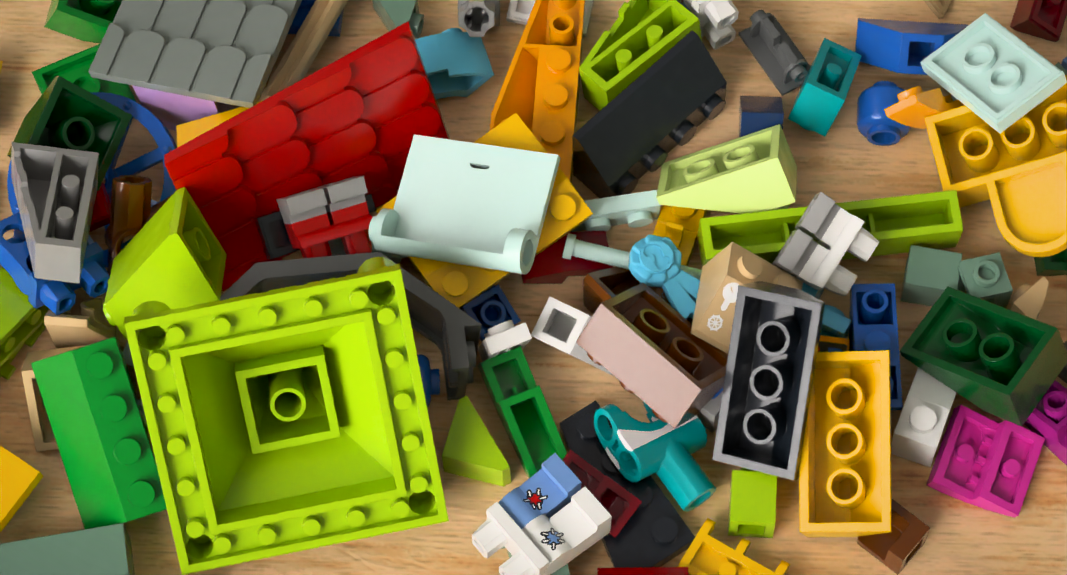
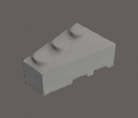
[11,142,99,284]

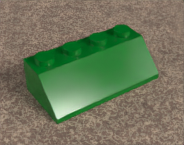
[31,336,167,529]

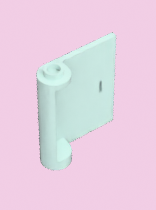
[368,134,560,274]

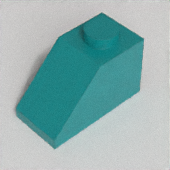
[788,38,862,137]

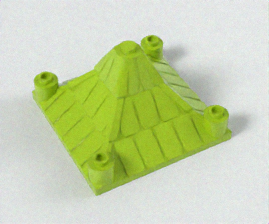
[124,257,449,575]

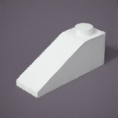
[891,367,957,467]

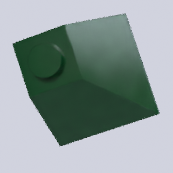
[7,76,132,191]

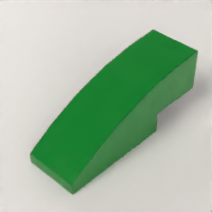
[478,346,567,478]

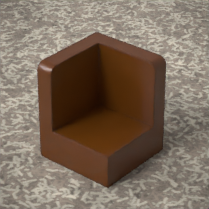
[857,499,930,575]

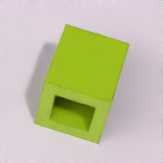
[728,468,777,538]

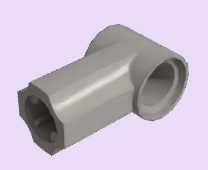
[458,0,500,37]

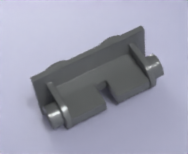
[738,10,811,96]

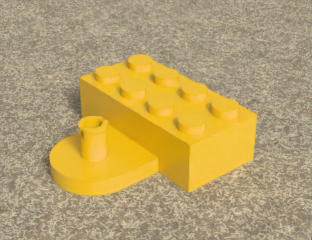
[924,75,1067,257]

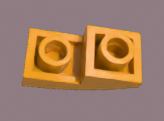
[884,86,964,129]

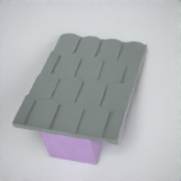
[88,0,302,131]

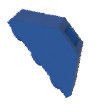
[855,18,969,75]
[849,283,903,410]

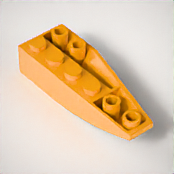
[490,0,585,183]

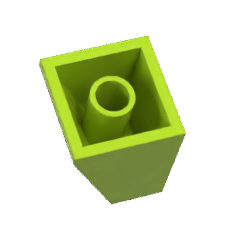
[103,187,227,340]

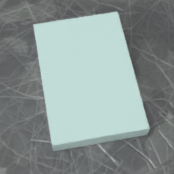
[920,13,1067,134]

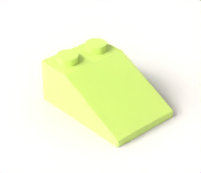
[656,124,797,214]

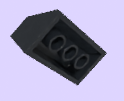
[572,30,727,198]
[712,281,825,480]

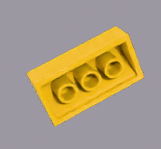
[799,350,892,538]

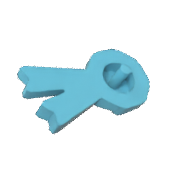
[628,234,700,319]

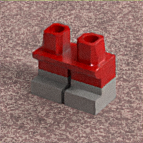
[276,176,373,258]

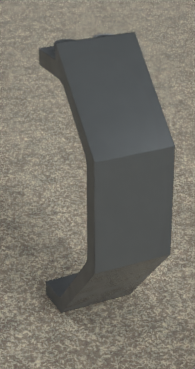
[220,252,482,401]

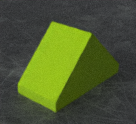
[442,396,511,487]

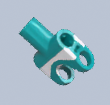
[594,402,716,512]

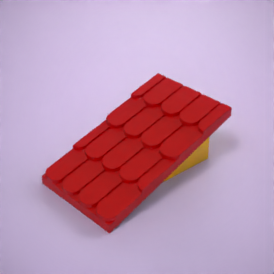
[164,21,450,292]

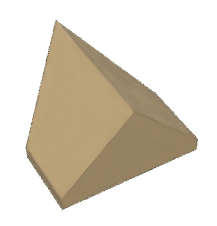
[44,287,128,353]

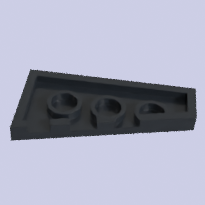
[559,400,695,568]

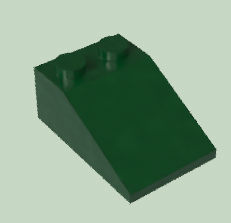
[900,286,1067,426]

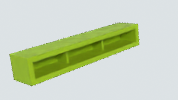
[697,190,963,267]

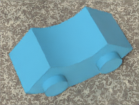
[415,28,494,100]

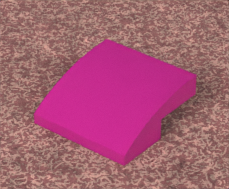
[926,405,1045,518]

